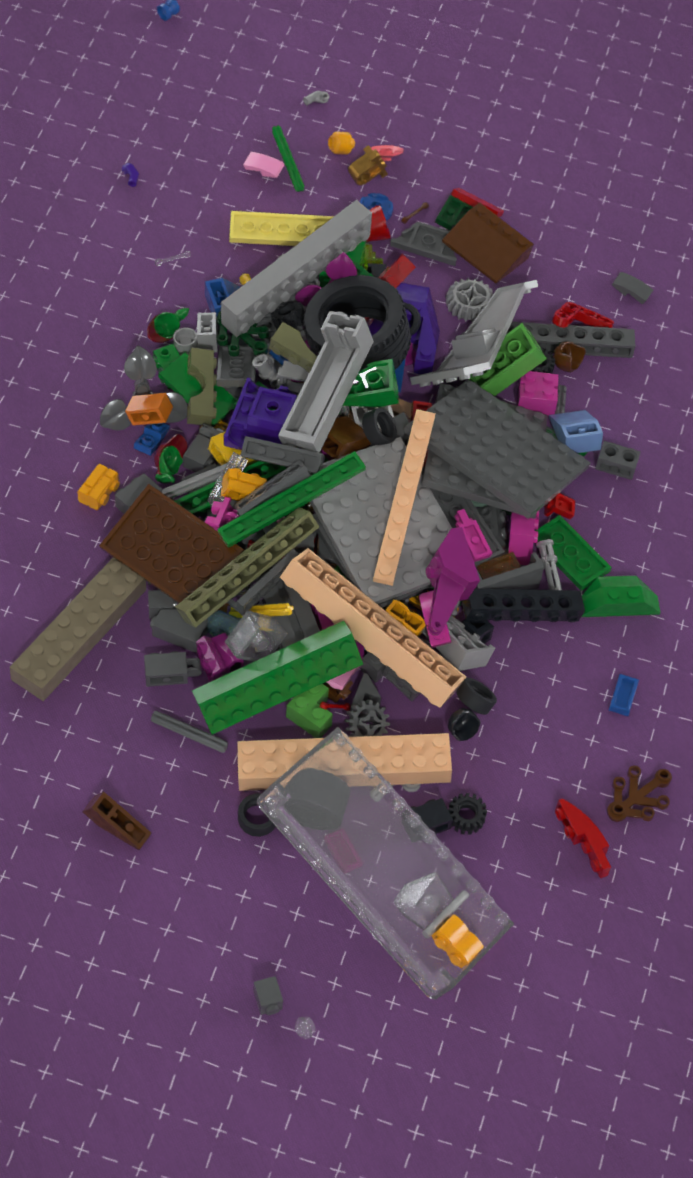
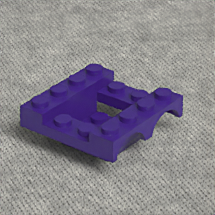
[224,378,302,450]

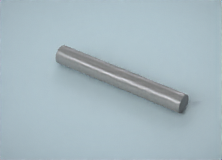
[422,890,469,939]

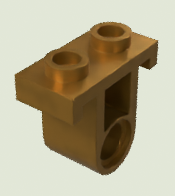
[348,145,388,185]

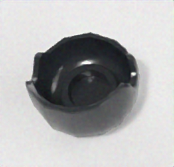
[448,708,481,741]

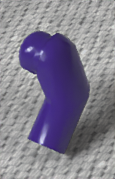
[122,163,139,187]

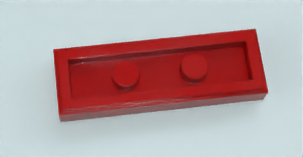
[451,188,504,217]

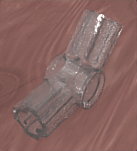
[207,452,248,507]

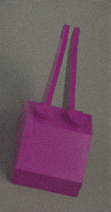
[426,527,480,636]

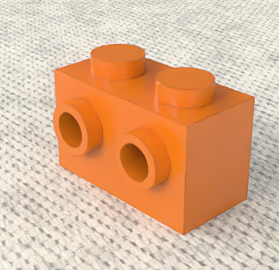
[125,393,173,426]

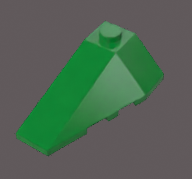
[342,359,399,407]

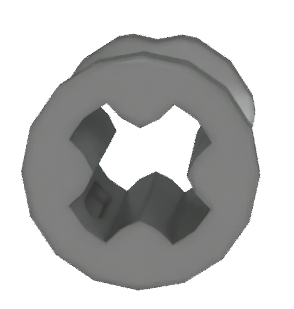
[252,354,275,380]

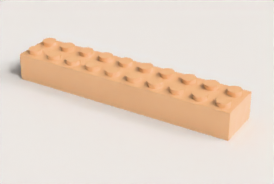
[280,548,466,708]
[237,733,452,791]

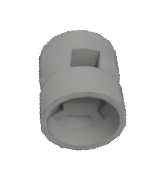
[173,327,198,356]

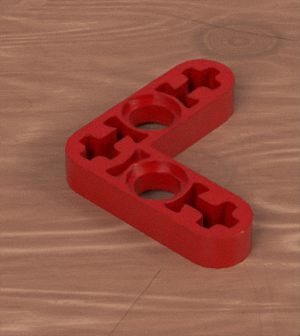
[552,302,614,328]

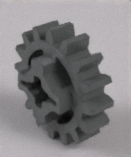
[345,700,390,737]

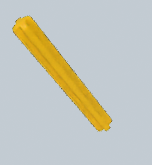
[229,603,294,618]

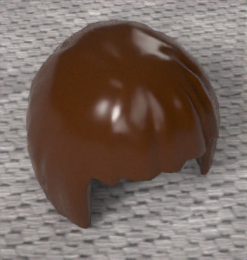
[553,341,586,373]

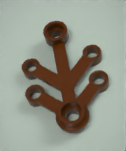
[607,765,672,822]

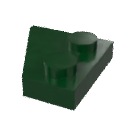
[435,195,473,230]

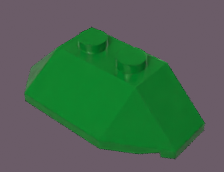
[582,576,661,617]

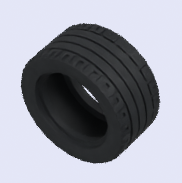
[303,275,411,370]

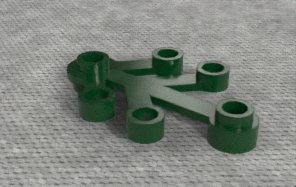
[217,311,269,357]

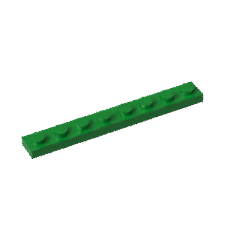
[217,451,366,548]

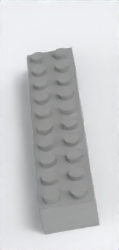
[221,200,372,337]

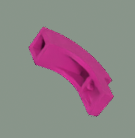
[419,590,452,648]

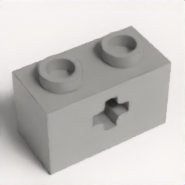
[197,312,218,353]

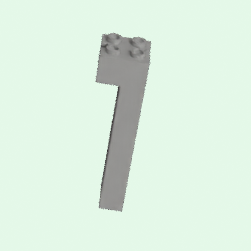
[278,311,374,453]

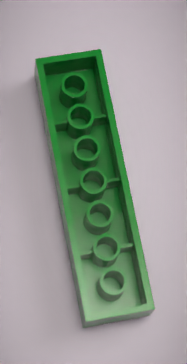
[192,620,363,735]

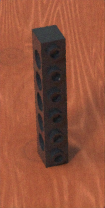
[462,589,585,623]

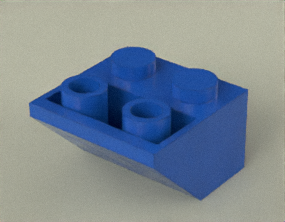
[205,278,240,316]

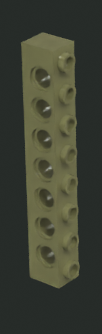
[175,507,319,628]

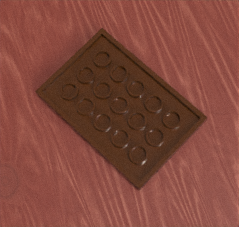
[99,484,244,603]

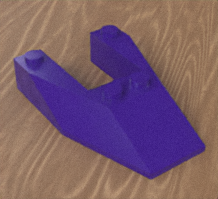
[367,283,440,375]

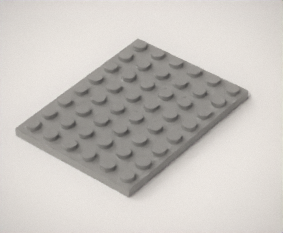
[309,437,452,604]

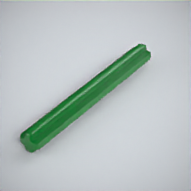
[272,125,305,192]

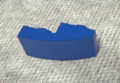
[134,423,170,456]

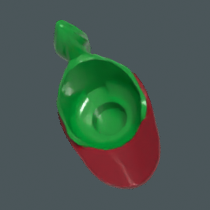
[147,308,189,343]
[154,434,188,483]

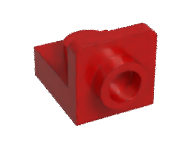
[544,493,575,519]

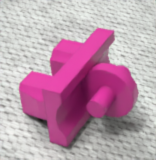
[205,497,240,531]

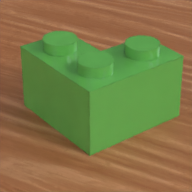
[286,684,333,738]

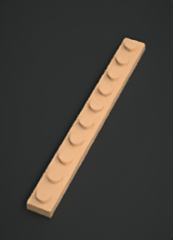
[373,409,436,586]

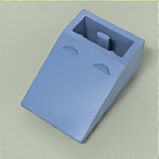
[549,410,603,453]

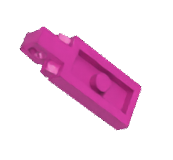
[454,509,492,562]

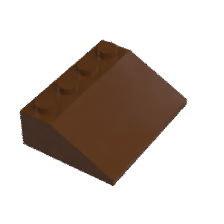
[442,203,534,284]

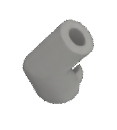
[303,91,329,105]

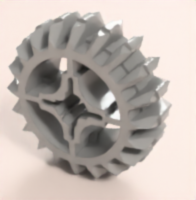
[446,278,493,322]

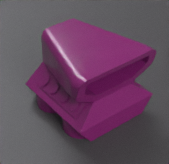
[196,633,244,682]

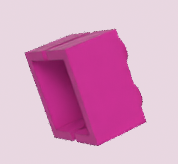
[517,371,558,416]

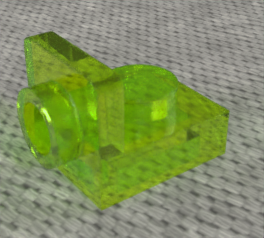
[364,244,383,270]

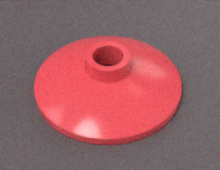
[371,145,404,161]

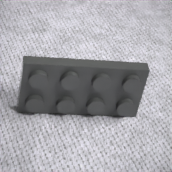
[217,345,256,388]

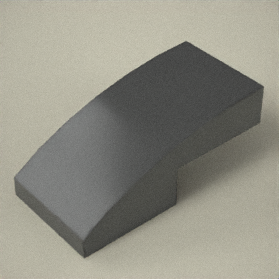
[611,272,653,304]

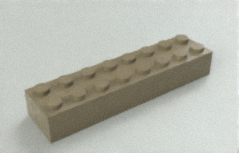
[9,557,146,701]

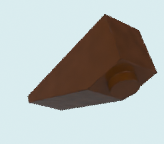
[82,791,152,850]

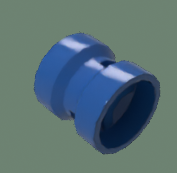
[157,0,180,21]

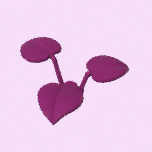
[295,252,357,306]

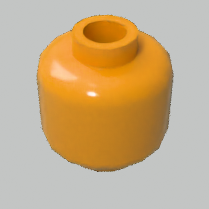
[328,131,355,155]

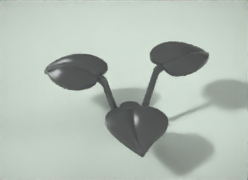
[100,345,187,430]

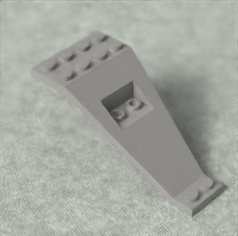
[410,280,538,387]

